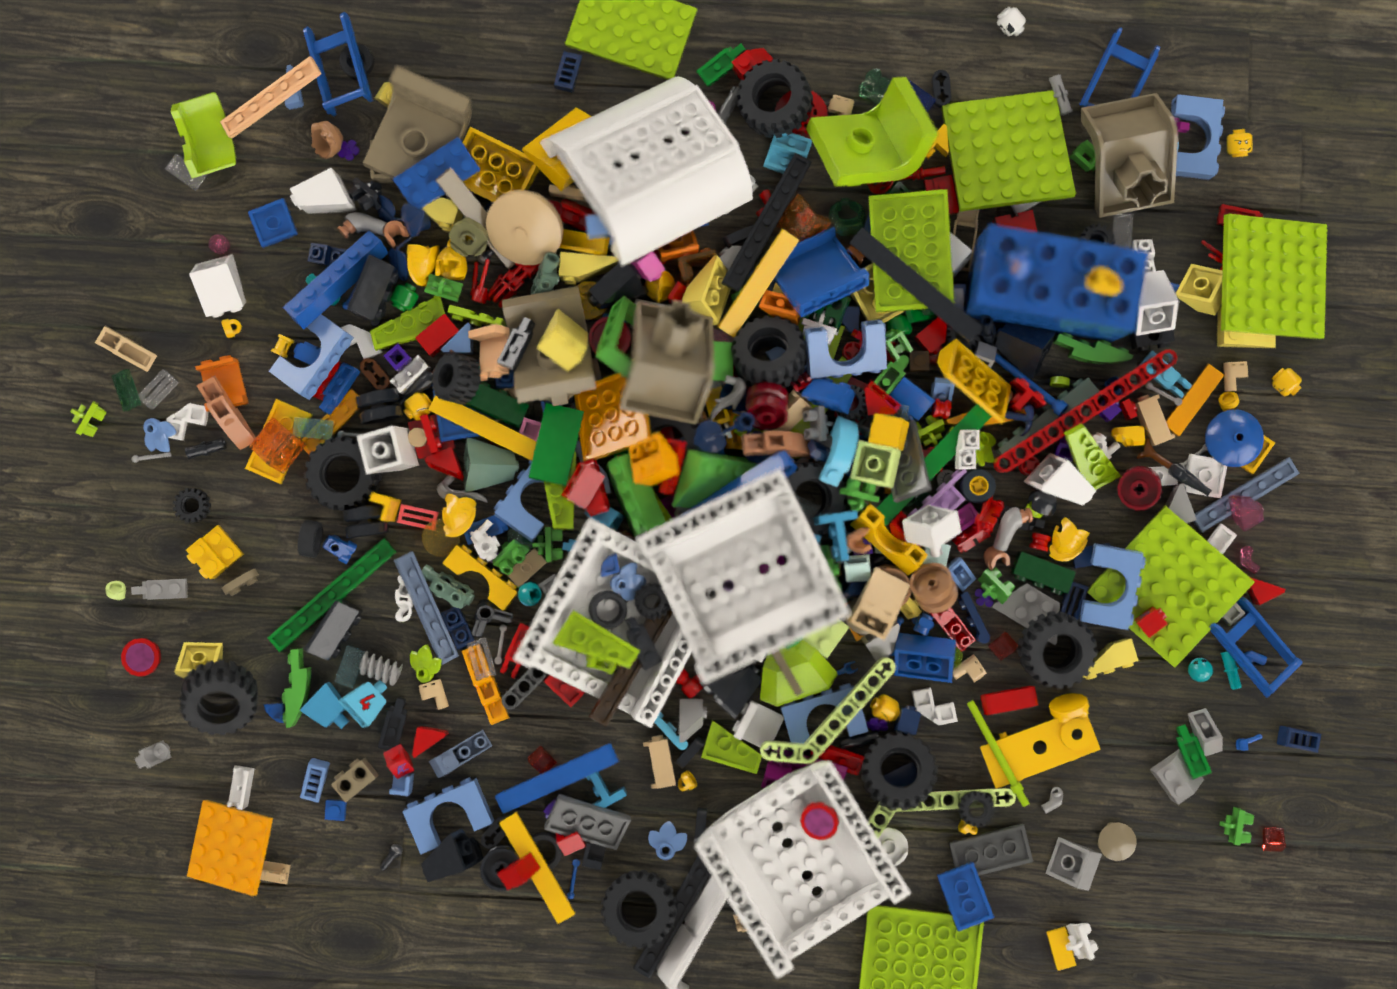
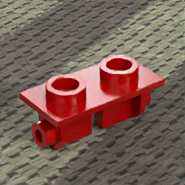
[974,496,1004,534]
[951,523,993,553]

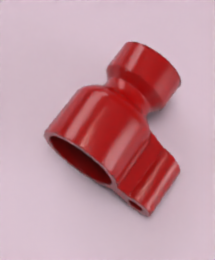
[676,669,703,699]

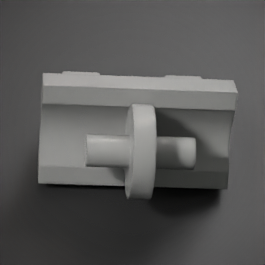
[802,406,834,443]
[135,741,172,769]

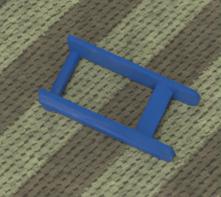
[303,12,373,116]
[1079,27,1160,108]
[1209,597,1303,698]

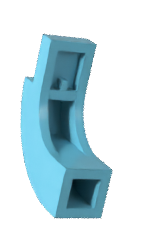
[819,416,858,487]

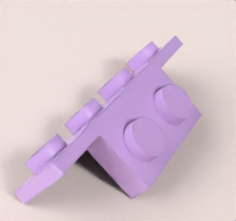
[907,469,967,517]

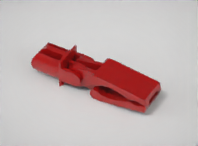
[487,263,541,308]

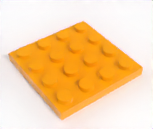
[574,373,651,462]
[187,800,273,896]

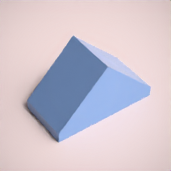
[441,323,473,354]
[946,557,976,592]

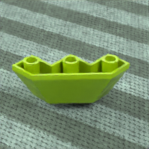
[760,640,838,707]

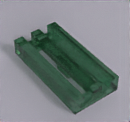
[112,369,142,412]

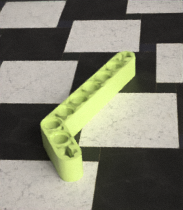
[760,657,896,764]
[867,788,1016,839]

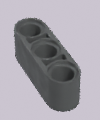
[502,666,548,709]

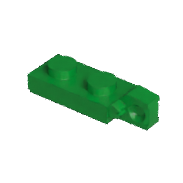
[696,44,746,87]
[1176,724,1212,780]

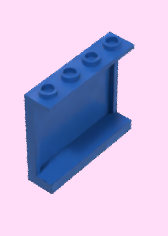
[774,227,869,317]

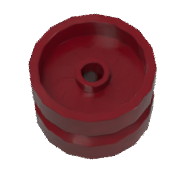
[589,317,632,356]
[746,382,788,431]
[1118,466,1162,510]

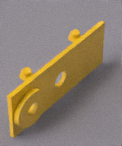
[980,715,1101,789]

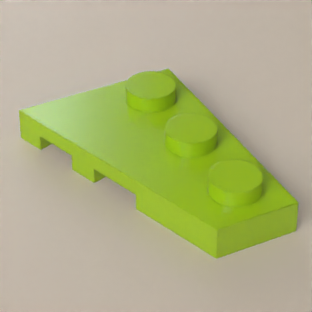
[448,305,507,327]
[701,720,762,774]

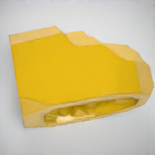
[1086,267,1122,295]
[1111,426,1145,447]

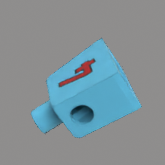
[338,680,387,728]

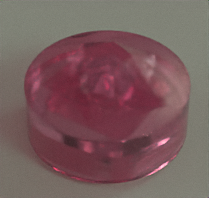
[209,234,230,254]

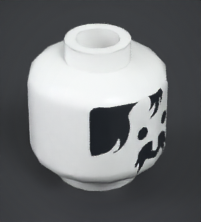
[997,7,1026,36]

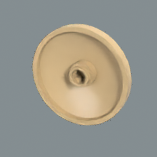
[486,190,563,265]

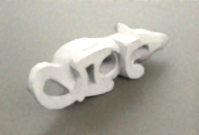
[395,575,413,622]

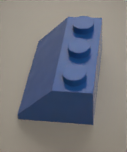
[894,633,956,683]

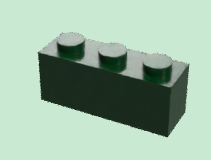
[466,381,529,429]
[1010,552,1076,595]

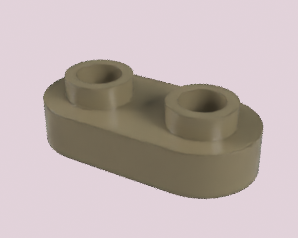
[222,569,259,596]

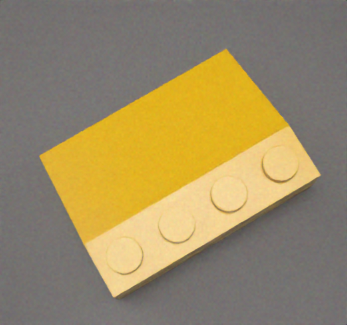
[522,107,592,192]
[462,127,540,203]
[937,339,1011,424]

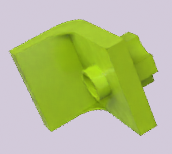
[806,77,938,187]

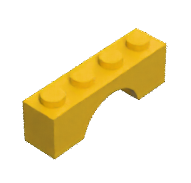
[850,504,928,576]
[443,544,518,611]

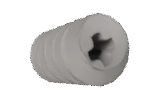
[359,651,403,686]

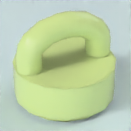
[105,581,126,600]

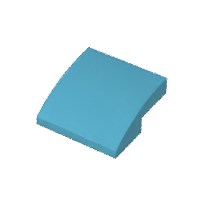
[763,133,812,174]

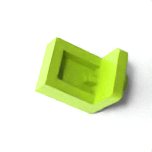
[586,655,617,674]

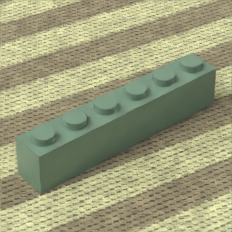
[995,377,1102,466]

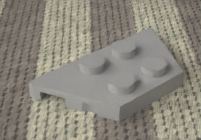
[991,583,1060,645]

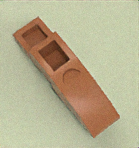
[197,376,257,450]
[741,431,811,457]

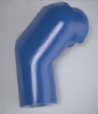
[1244,651,1267,665]

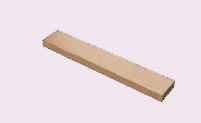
[220,56,322,138]

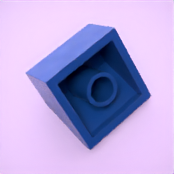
[802,377,855,415]
[889,377,935,422]

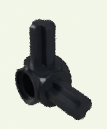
[471,599,513,637]

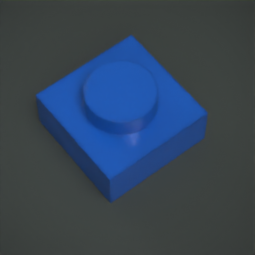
[325,799,347,821]

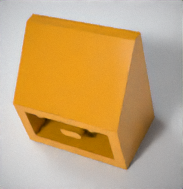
[629,433,679,486]

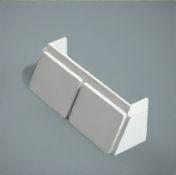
[656,875,727,989]

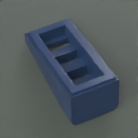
[554,51,582,93]
[1277,726,1321,753]

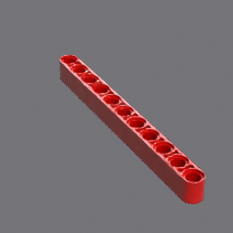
[993,349,1177,473]

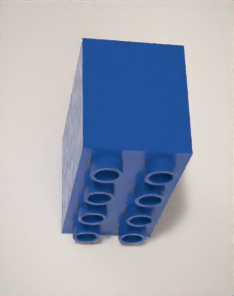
[963,224,1148,343]

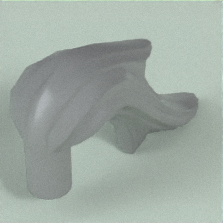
[710,375,746,420]
[437,475,487,502]

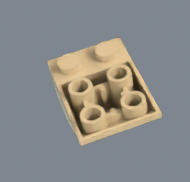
[848,567,910,640]

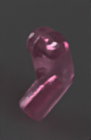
[1239,546,1260,574]

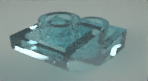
[292,417,334,440]

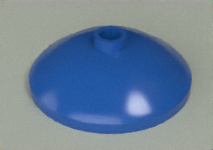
[1205,409,1264,467]

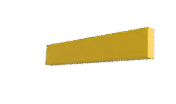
[717,229,799,337]
[428,395,537,461]
[499,812,575,924]

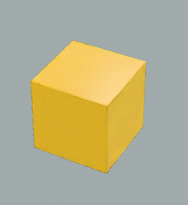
[869,413,909,451]

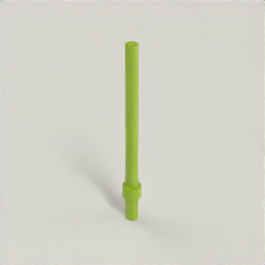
[967,700,1030,807]

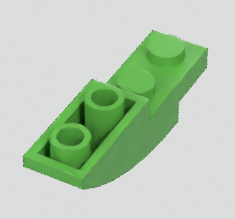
[1053,332,1134,364]
[282,648,311,728]

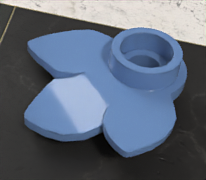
[143,418,177,452]
[610,562,646,601]
[648,821,687,860]

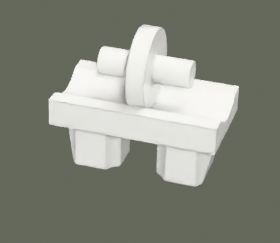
[1065,923,1098,960]

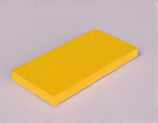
[245,399,313,484]

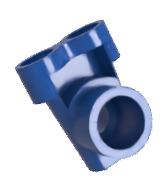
[322,535,357,564]
[911,613,934,636]

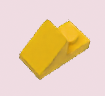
[926,124,949,159]
[705,385,731,425]

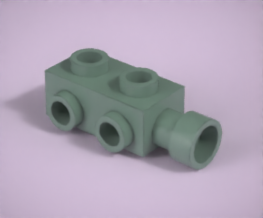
[530,252,560,295]
[421,564,475,609]

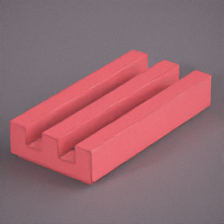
[397,504,439,531]

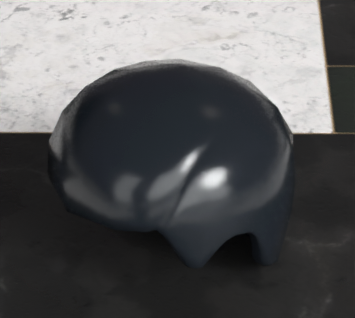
[1027,490,1057,516]

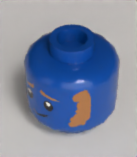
[1005,247,1034,280]

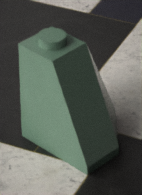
[463,438,519,492]

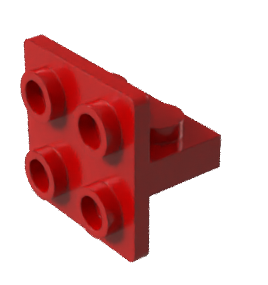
[1007,378,1046,412]
[408,414,455,459]

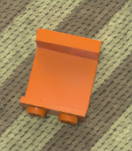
[195,355,249,412]

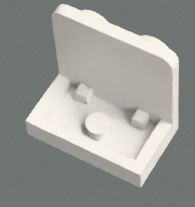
[732,700,784,750]

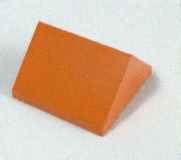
[657,230,699,262]

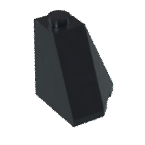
[587,262,649,310]
[995,322,1056,380]
[700,664,762,718]
[421,829,484,883]

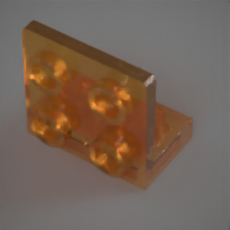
[777,194,831,243]
[678,248,716,286]
[249,417,307,474]

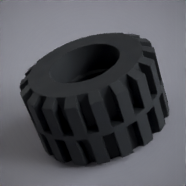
[432,352,481,404]

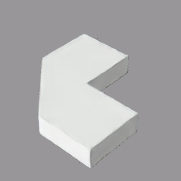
[341,324,383,359]
[166,403,209,441]
[911,687,958,725]

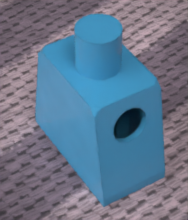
[583,507,625,531]
[300,682,349,729]

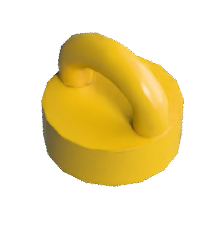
[221,319,242,338]
[1218,391,1239,411]
[678,770,697,791]
[958,819,978,835]

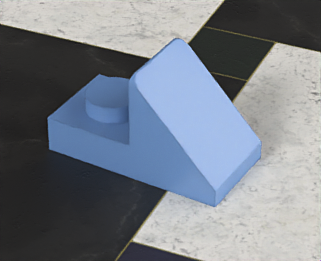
[930,378,955,412]

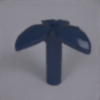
[1005,406,1034,437]

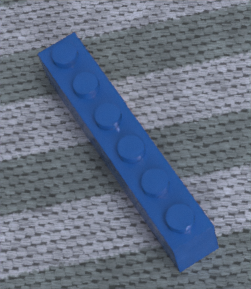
[283,231,388,330]

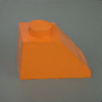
[759,290,801,326]

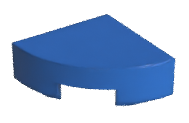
[600,553,620,577]
[264,703,285,723]

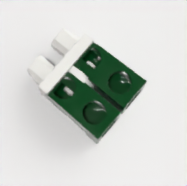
[802,297,851,344]

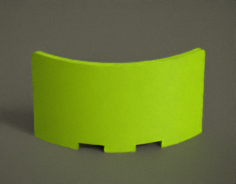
[171,92,236,178]

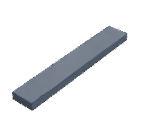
[1193,457,1300,533]
[394,552,459,665]

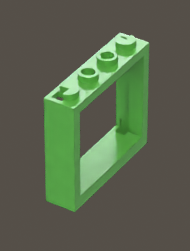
[596,296,636,379]

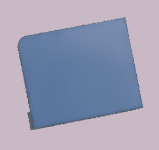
[389,773,414,796]

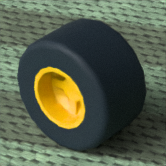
[959,469,996,504]

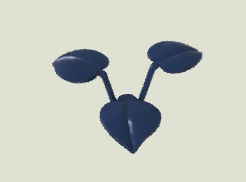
[377,195,431,281]
[693,377,773,463]

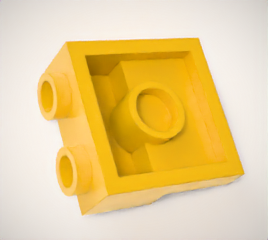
[186,525,244,579]

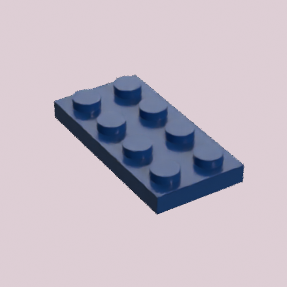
[393,137,480,209]

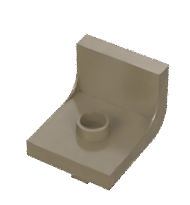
[363,66,472,179]
[1081,93,1178,218]
[502,286,596,406]
[620,300,714,424]

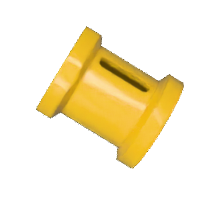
[271,334,295,358]

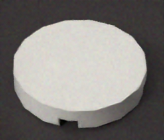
[877,827,908,866]

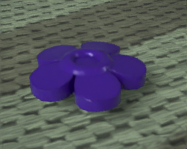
[338,140,360,161]
[975,589,993,607]
[866,718,888,732]

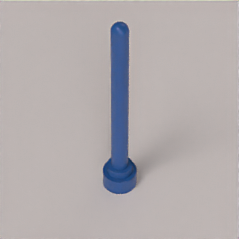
[995,353,1069,417]

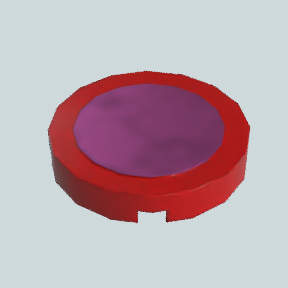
[121,638,161,676]
[800,802,840,840]

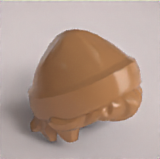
[311,121,343,159]

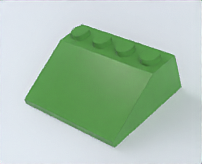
[673,449,759,508]
[605,453,666,538]

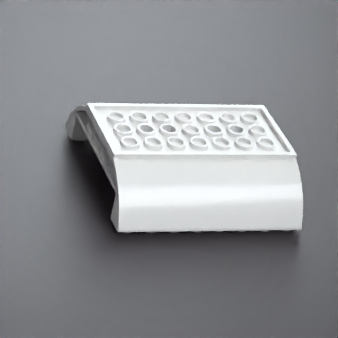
[540,77,753,266]
[637,469,850,684]
[514,518,717,727]
[695,761,911,979]

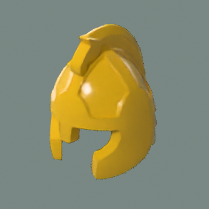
[435,237,467,280]
[407,244,439,286]
[644,270,675,303]
[442,494,477,537]
[1049,517,1090,562]

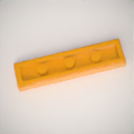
[1166,364,1224,437]
[298,389,360,454]

